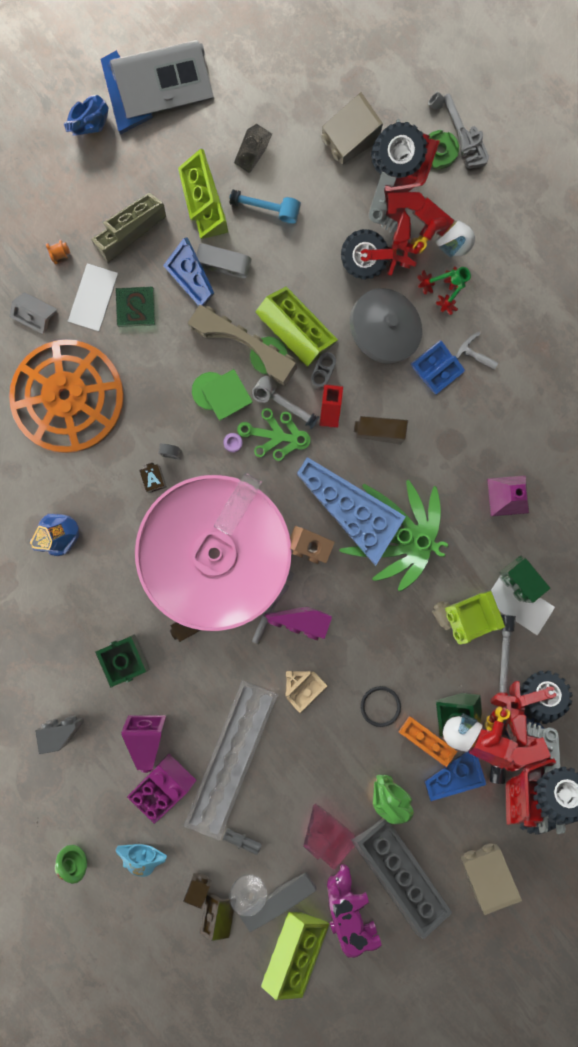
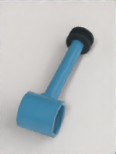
[229,189,301,224]

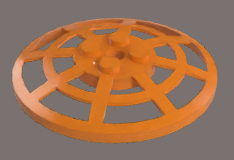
[9,340,124,453]

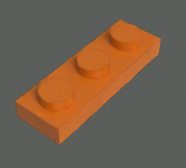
[398,716,458,767]

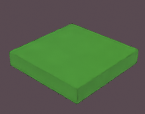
[201,369,253,421]

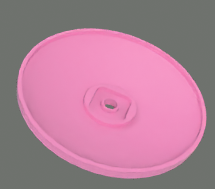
[135,475,291,631]

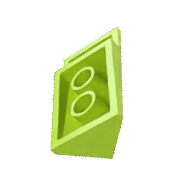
[178,149,229,239]

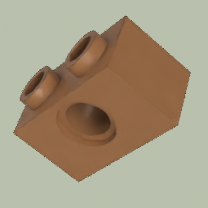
[290,526,335,564]

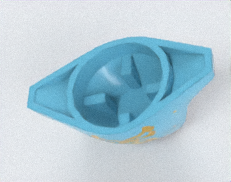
[116,844,167,877]

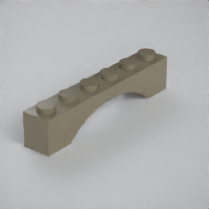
[187,305,297,387]

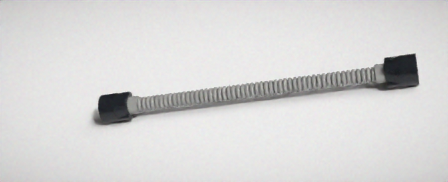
[490,615,516,784]

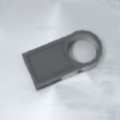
[158,443,182,460]

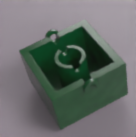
[499,555,551,603]
[95,634,150,688]

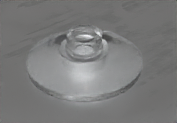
[230,875,267,916]

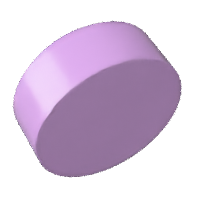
[223,433,243,453]

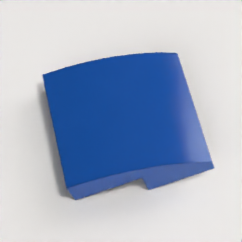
[410,340,465,394]

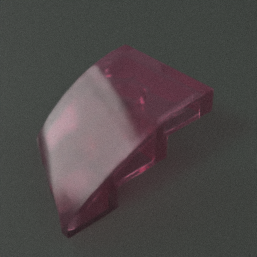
[303,803,356,870]

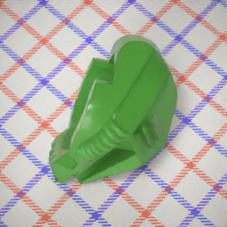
[373,774,414,824]

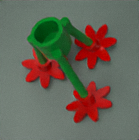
[417,266,471,315]

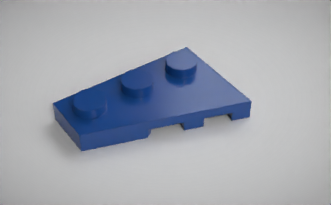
[424,749,487,801]

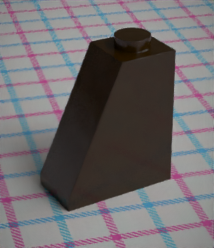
[353,416,408,445]

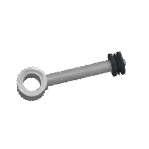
[252,376,319,429]

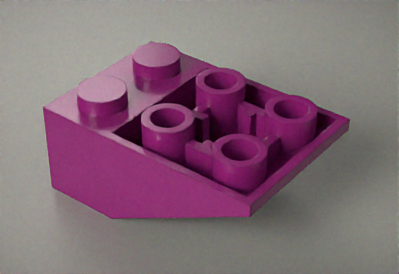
[264,607,332,641]
[127,754,197,824]

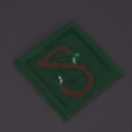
[116,287,156,327]

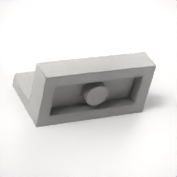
[10,293,57,334]

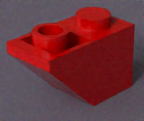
[319,384,343,428]

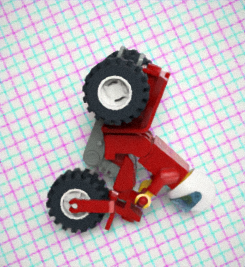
[341,119,475,280]
[443,670,578,835]

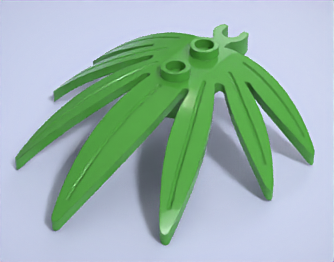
[339,480,449,592]

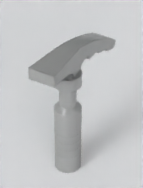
[456,332,498,369]

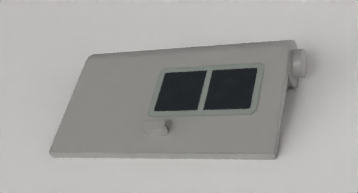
[110,40,214,119]

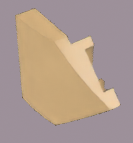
[285,671,328,713]

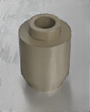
[432,600,452,630]

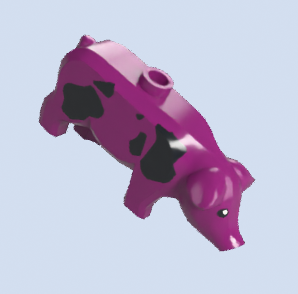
[327,864,382,958]

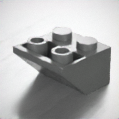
[35,716,84,754]

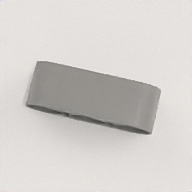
[196,244,252,278]

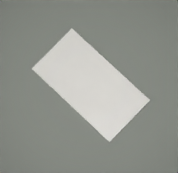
[68,263,118,331]
[491,575,555,635]

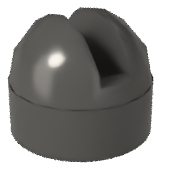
[428,91,445,110]

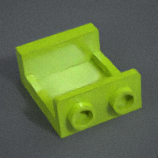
[445,591,505,645]

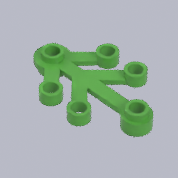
[237,408,311,461]

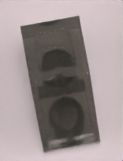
[234,124,272,173]

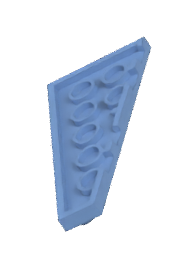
[297,457,406,566]

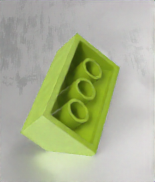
[255,286,338,367]
[261,912,330,1000]

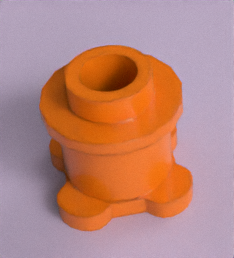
[46,240,70,264]

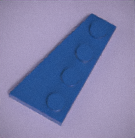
[100,50,153,135]

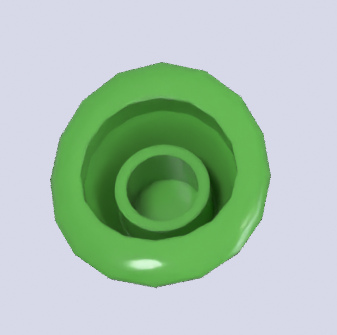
[55,845,87,884]

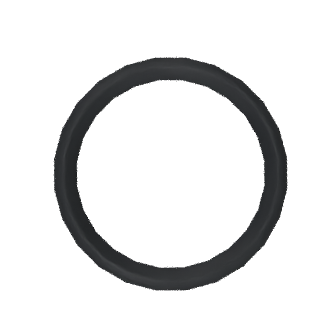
[361,686,401,727]

